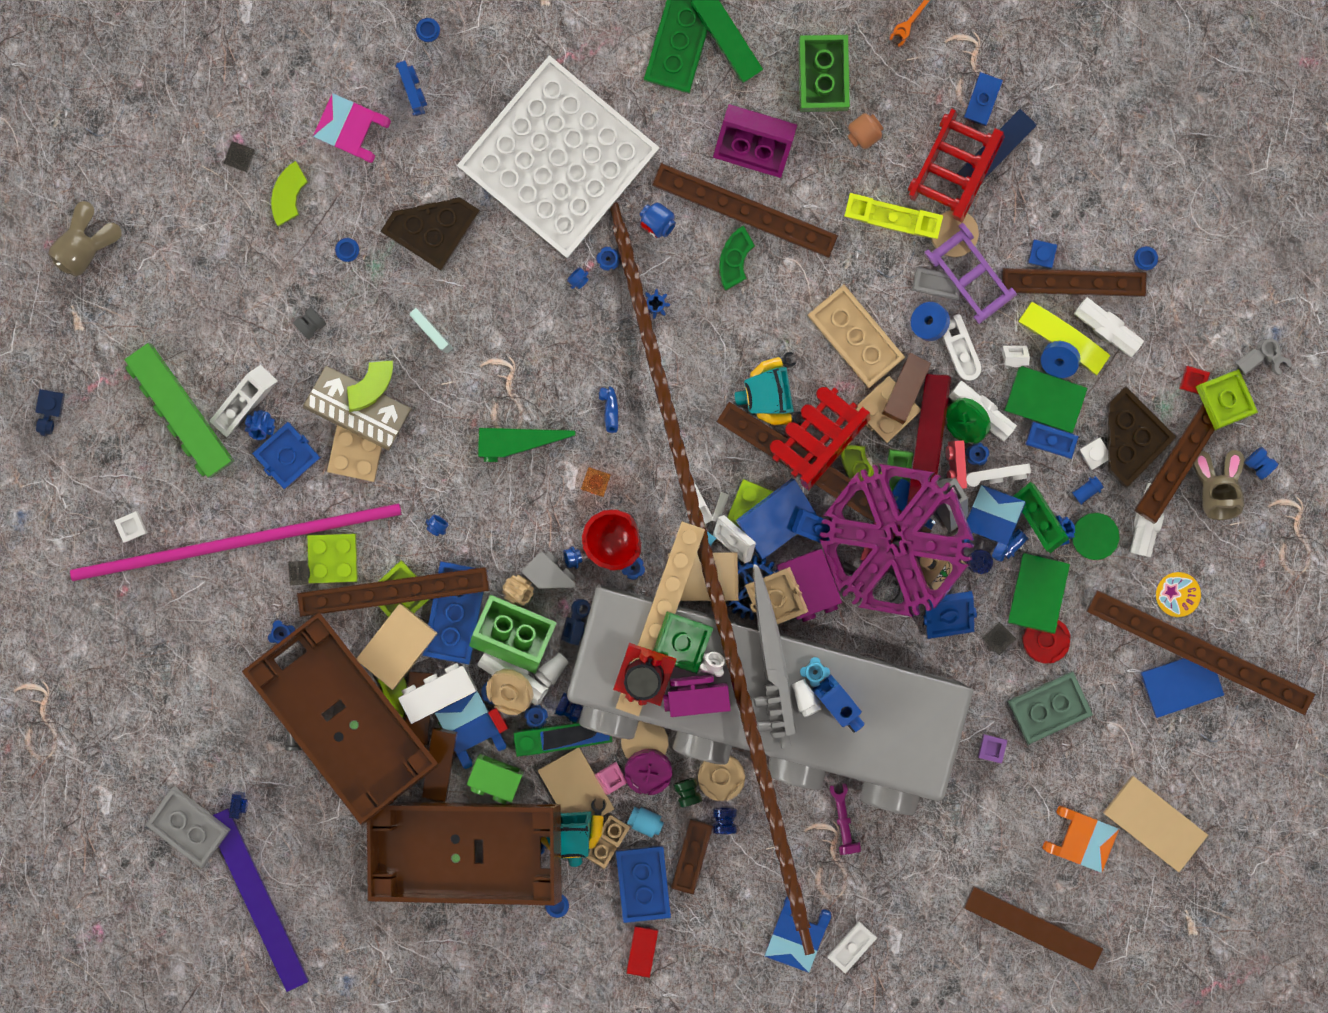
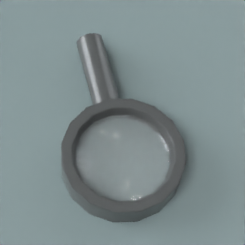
[842,561,903,603]

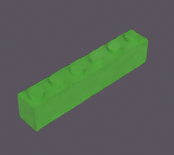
[124,343,235,478]

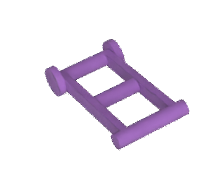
[924,223,1017,324]

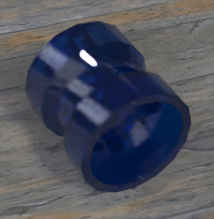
[967,550,993,574]
[554,692,583,723]
[713,807,737,834]

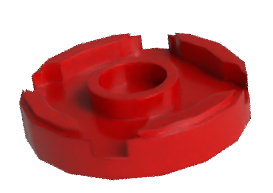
[1022,619,1071,664]

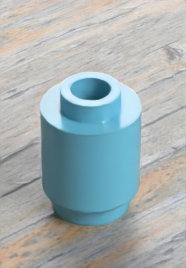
[627,806,664,838]

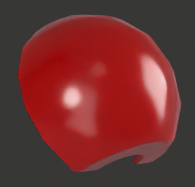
[582,509,642,571]

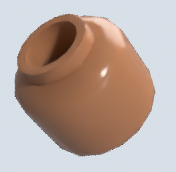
[847,113,884,149]

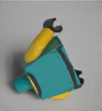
[735,352,803,426]
[536,798,607,867]

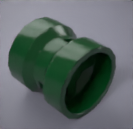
[673,777,702,808]

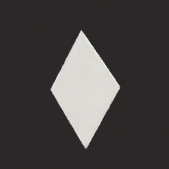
[712,492,729,522]

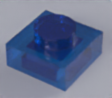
[229,791,248,819]

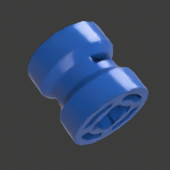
[1244,447,1279,480]

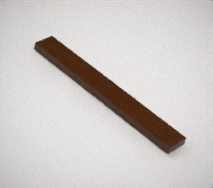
[652,163,838,258]
[297,567,490,617]

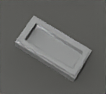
[911,267,963,301]

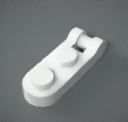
[942,314,981,381]
[966,463,1031,487]

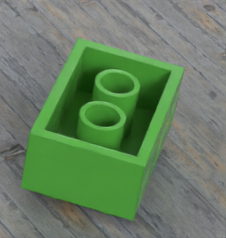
[798,35,850,112]
[469,595,557,674]

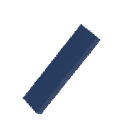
[957,109,1037,187]

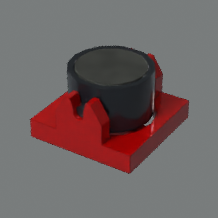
[613,643,676,706]

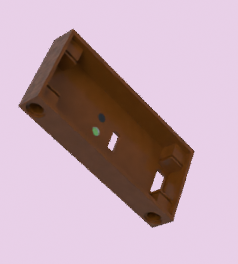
[242,612,438,826]
[367,802,562,906]

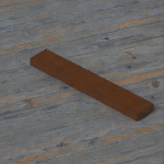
[1002,268,1147,297]
[1134,402,1215,524]
[963,886,1103,970]

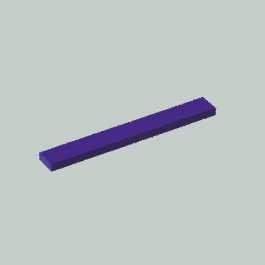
[213,808,309,992]

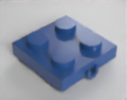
[395,60,427,116]
[252,422,321,489]
[923,591,977,639]

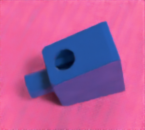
[812,674,865,733]

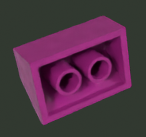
[713,104,797,178]

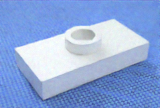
[713,515,756,563]
[827,921,877,974]

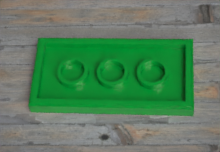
[644,0,708,94]

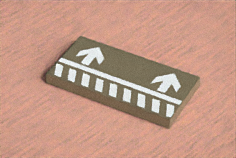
[303,366,411,451]

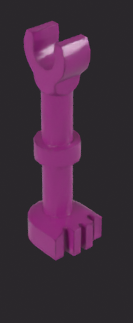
[829,783,861,855]

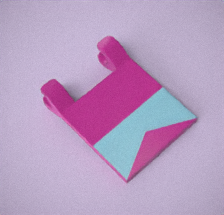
[313,93,391,163]

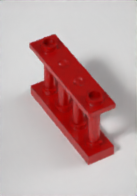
[908,108,1005,223]

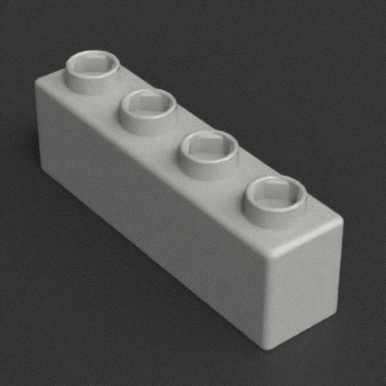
[567,584,973,816]

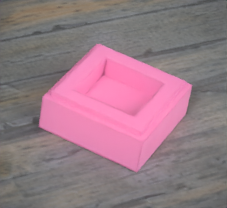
[594,762,627,795]

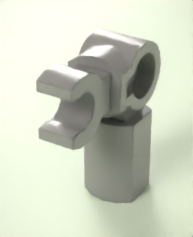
[1234,339,1292,376]

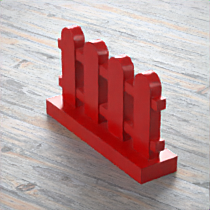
[770,387,870,491]

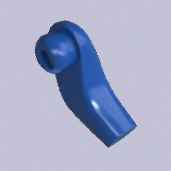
[599,386,618,433]

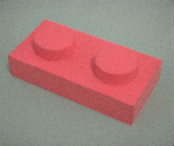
[945,440,967,489]

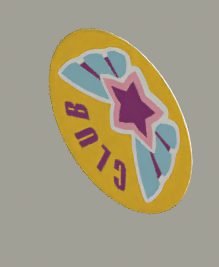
[1156,572,1201,617]

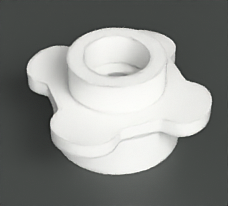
[700,652,726,677]

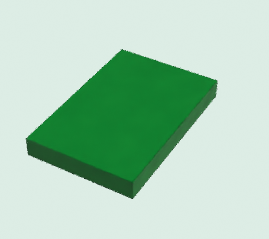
[1004,366,1088,434]
[1007,553,1070,634]

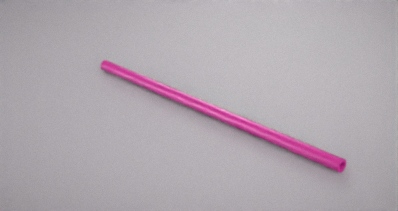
[70,503,402,581]

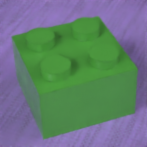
[467,753,524,804]

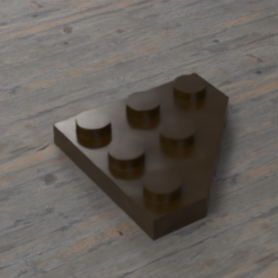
[380,197,480,271]
[1107,386,1176,488]

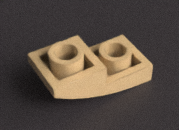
[586,815,630,869]

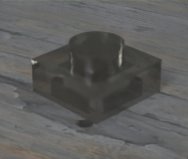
[223,141,255,173]
[288,560,310,586]
[982,621,1016,655]

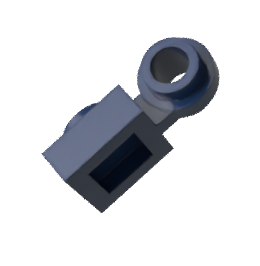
[35,389,65,436]
[560,599,591,645]

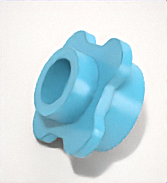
[800,657,830,687]

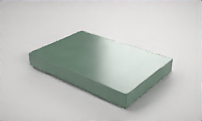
[1007,671,1093,745]

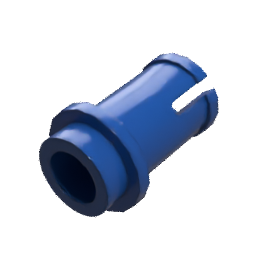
[1072,476,1104,505]
[1005,529,1029,559]

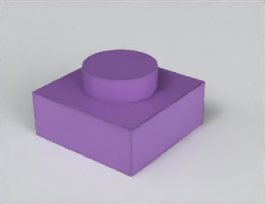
[978,734,1008,763]

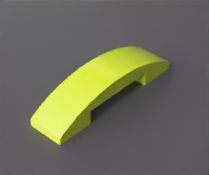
[844,193,943,239]
[1018,302,1110,375]

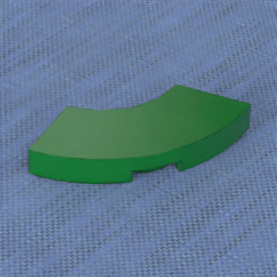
[719,225,755,291]

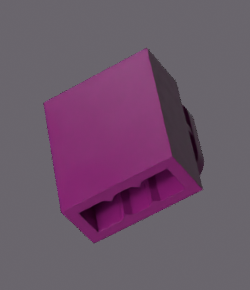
[776,548,842,622]
[663,674,731,717]

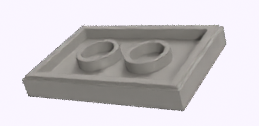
[146,786,231,869]

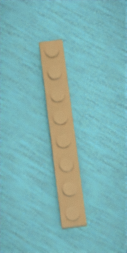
[616,521,705,716]

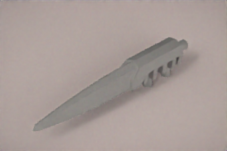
[753,564,796,749]

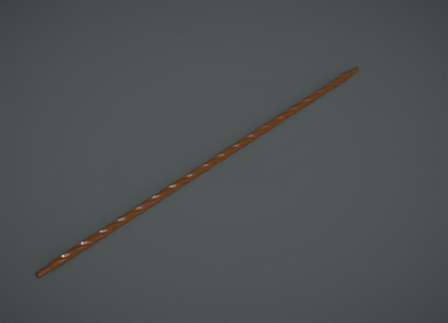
[610,202,815,956]

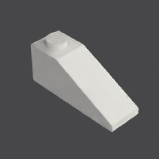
[210,365,278,437]

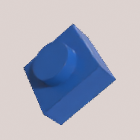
[1028,239,1057,269]

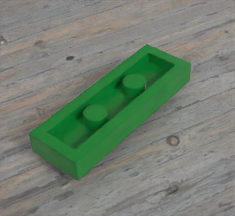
[1013,482,1069,553]

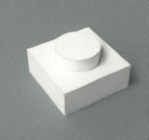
[1002,346,1030,367]
[1079,437,1108,470]
[114,511,147,543]

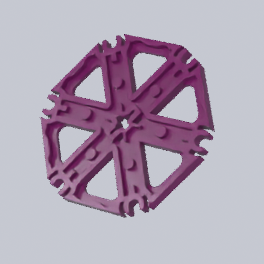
[820,464,974,617]

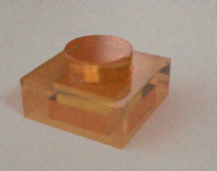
[581,467,611,497]

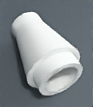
[534,653,569,688]
[791,679,822,718]

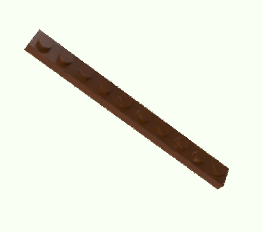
[716,402,932,540]
[1086,590,1316,715]

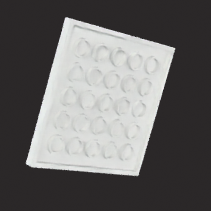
[457,55,660,259]

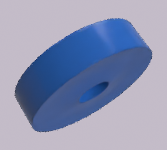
[911,302,950,341]
[1041,341,1081,378]

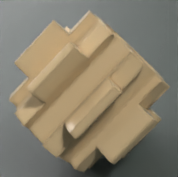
[502,575,534,606]

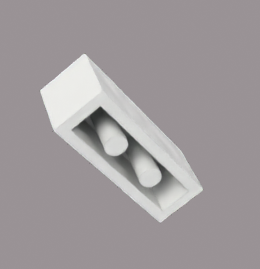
[398,663,477,724]

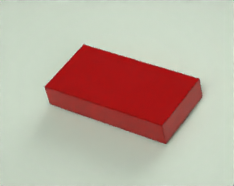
[626,925,658,978]

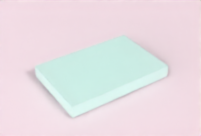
[410,308,453,354]

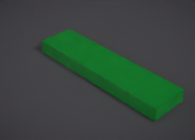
[690,0,763,84]

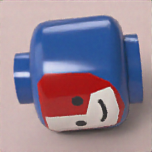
[640,202,676,238]

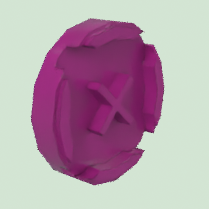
[625,749,672,795]

